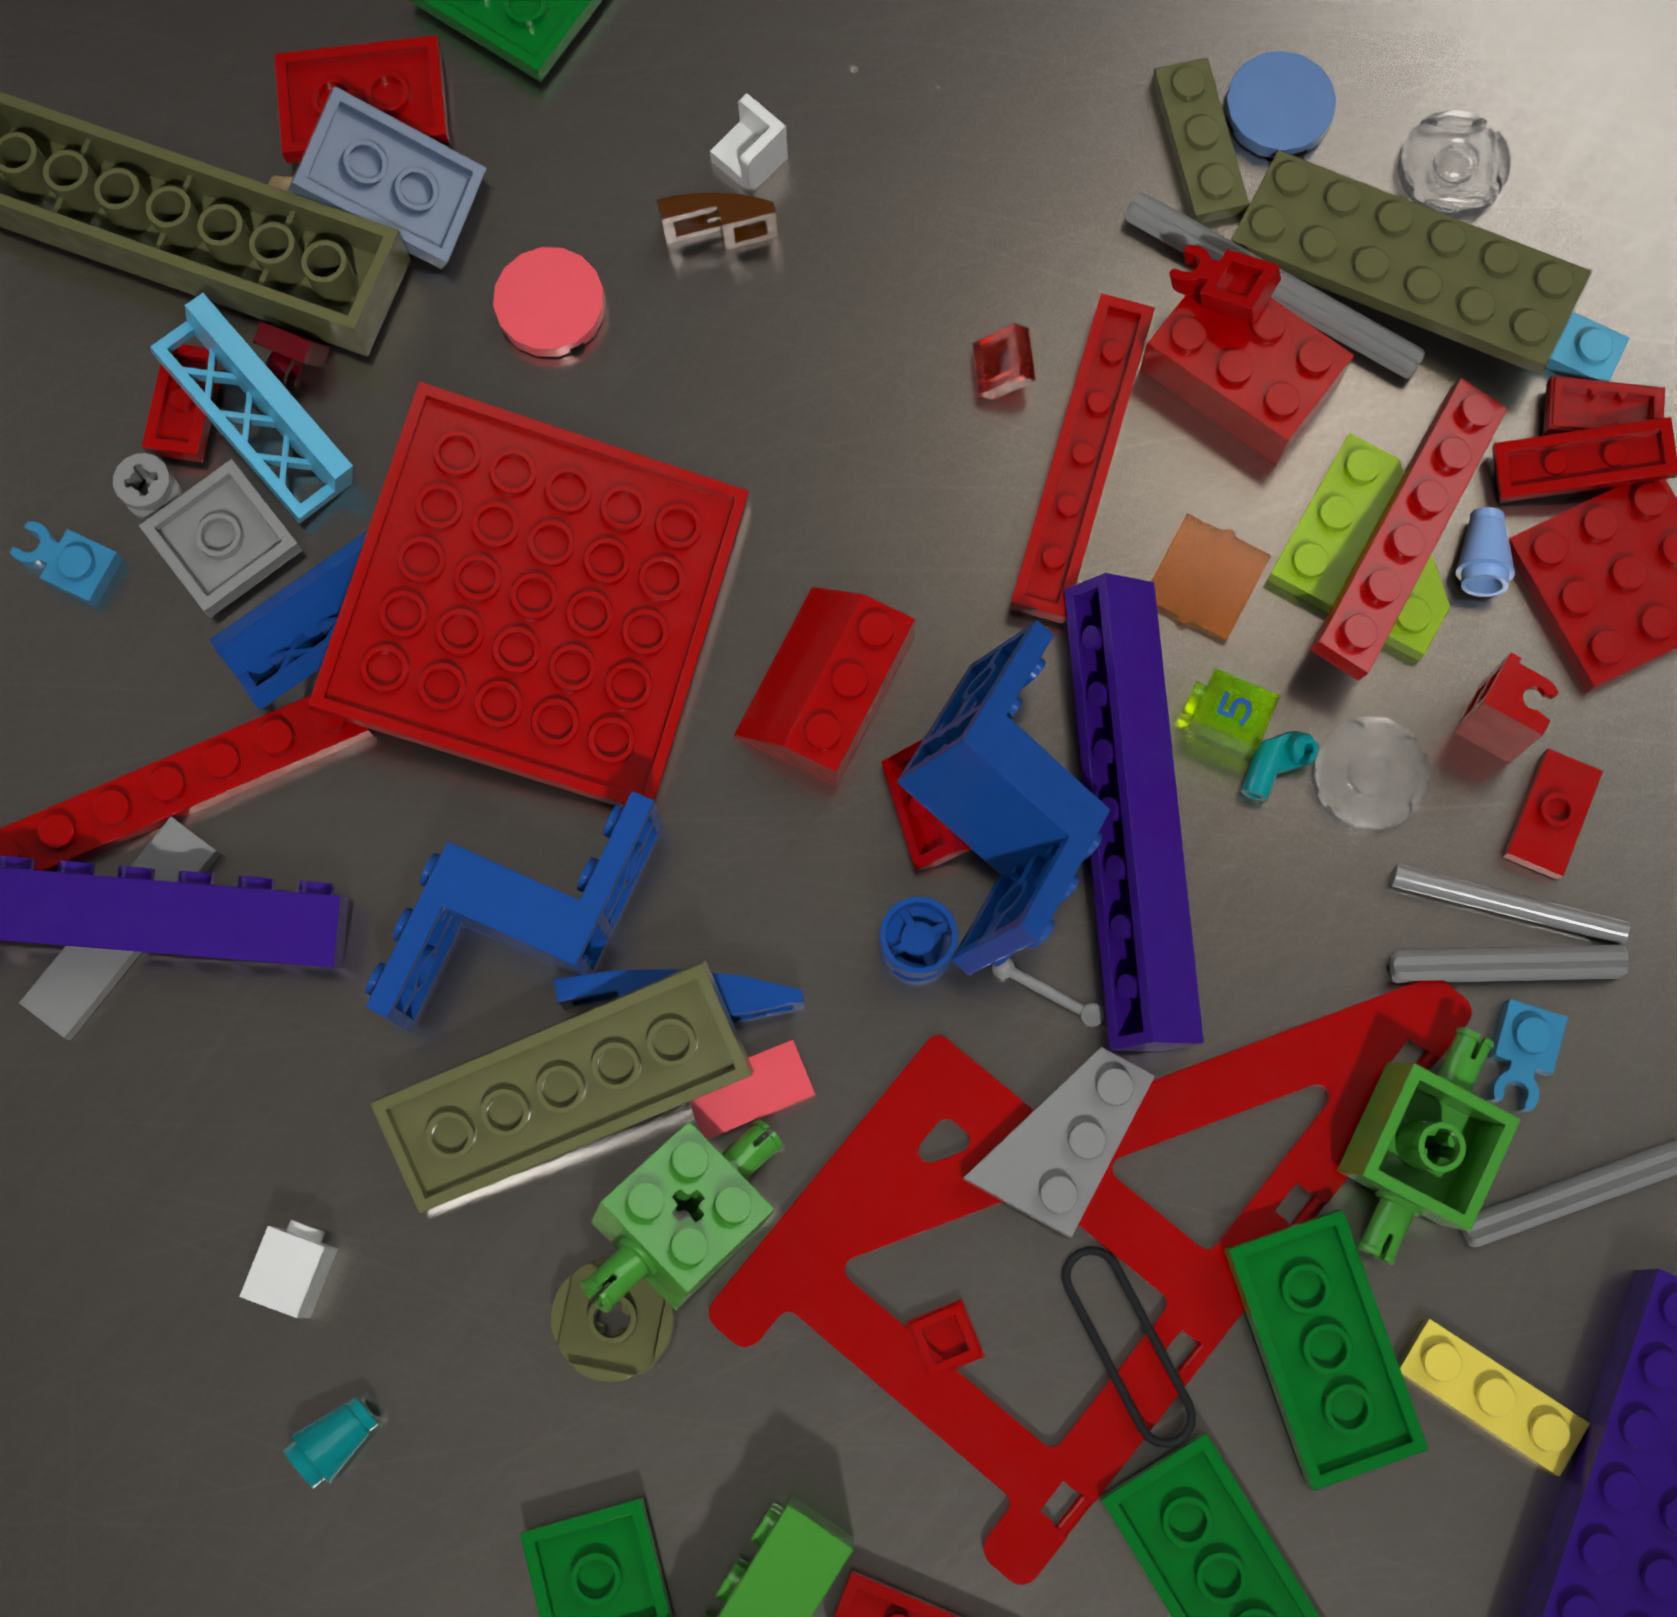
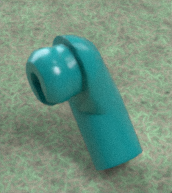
[1240,730,1319,802]

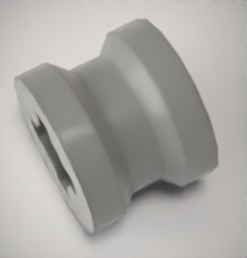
[113,453,182,521]

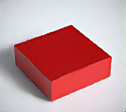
[905,1299,985,1376]

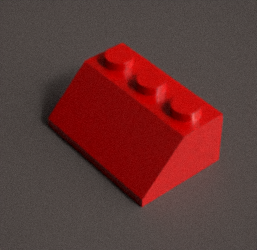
[734,587,916,788]

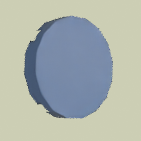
[1224,50,1337,158]

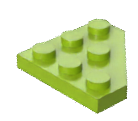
[1267,432,1450,661]

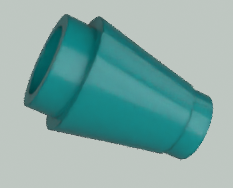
[282,1396,379,1489]

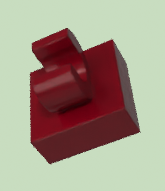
[253,321,331,387]

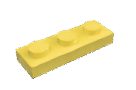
[1398,1319,1590,1477]

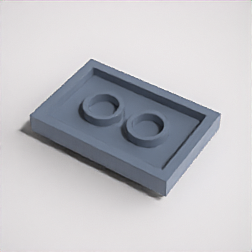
[288,86,487,269]

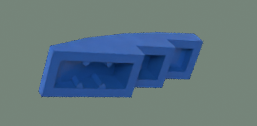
[553,969,805,1024]

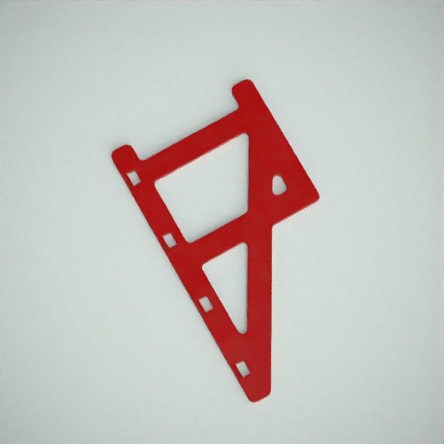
[709,980,1472,1585]

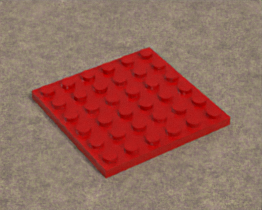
[308,381,749,806]

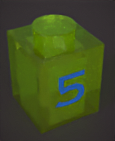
[1182,668,1280,762]

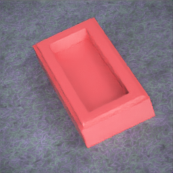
[689,1040,816,1141]

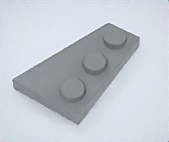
[962,1047,1155,1238]

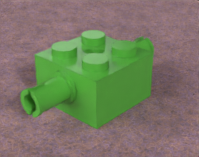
[1337,1027,1521,1265]
[580,1119,782,1313]

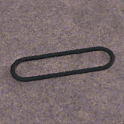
[1062,1246,1196,1448]

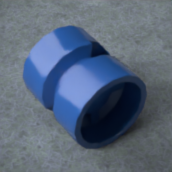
[879,896,958,986]

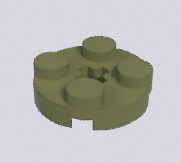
[550,1256,675,1382]

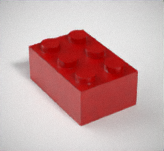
[1140,259,1354,465]

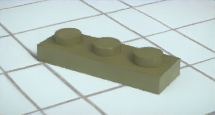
[1152,57,1249,224]

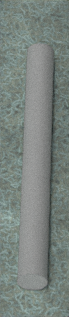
[1390,864,1630,945]

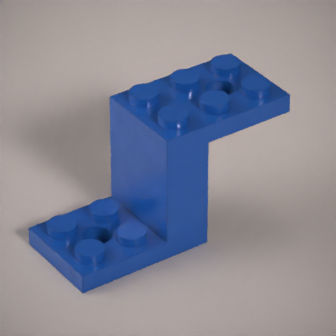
[897,620,1110,975]
[365,791,664,1032]

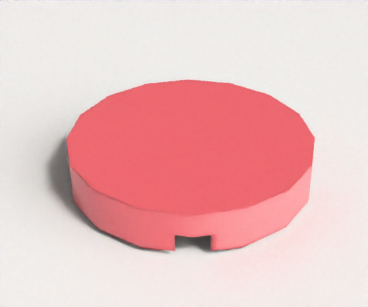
[493,247,605,357]

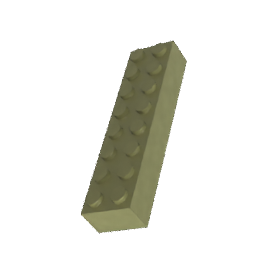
[0,92,411,357]

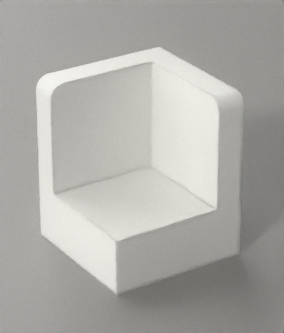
[710,93,788,195]

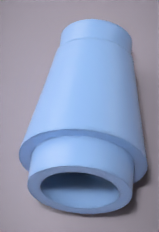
[1456,507,1515,597]

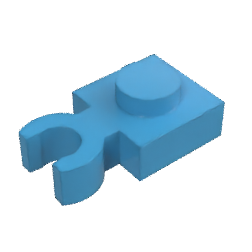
[10,521,123,608]
[1487,999,1568,1113]

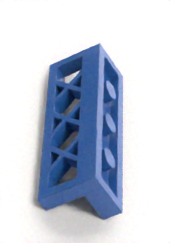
[209,530,368,710]

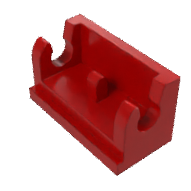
[1454,652,1558,763]

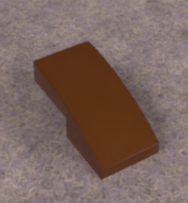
[657,192,778,251]

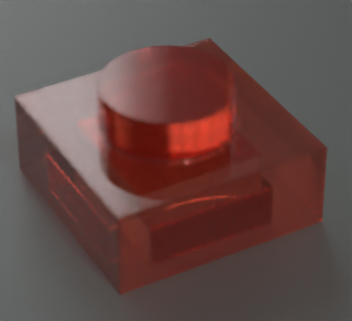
[973,323,1036,400]

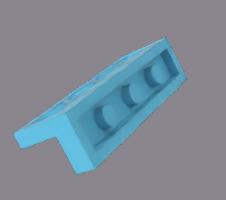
[150,293,353,524]

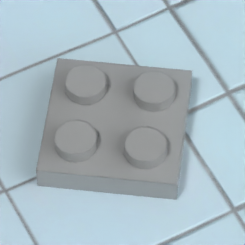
[139,459,303,618]

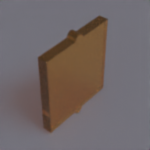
[1151,513,1271,643]

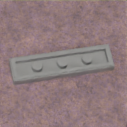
[19,817,221,1040]

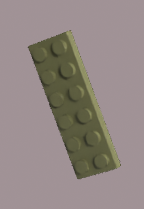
[1231,150,1592,376]
[370,960,754,1214]

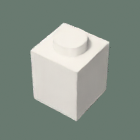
[239,1220,338,1318]

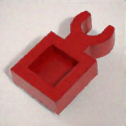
[1169,245,1281,324]

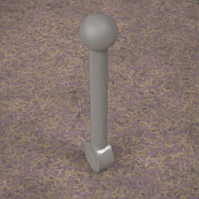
[991,958,1104,1028]

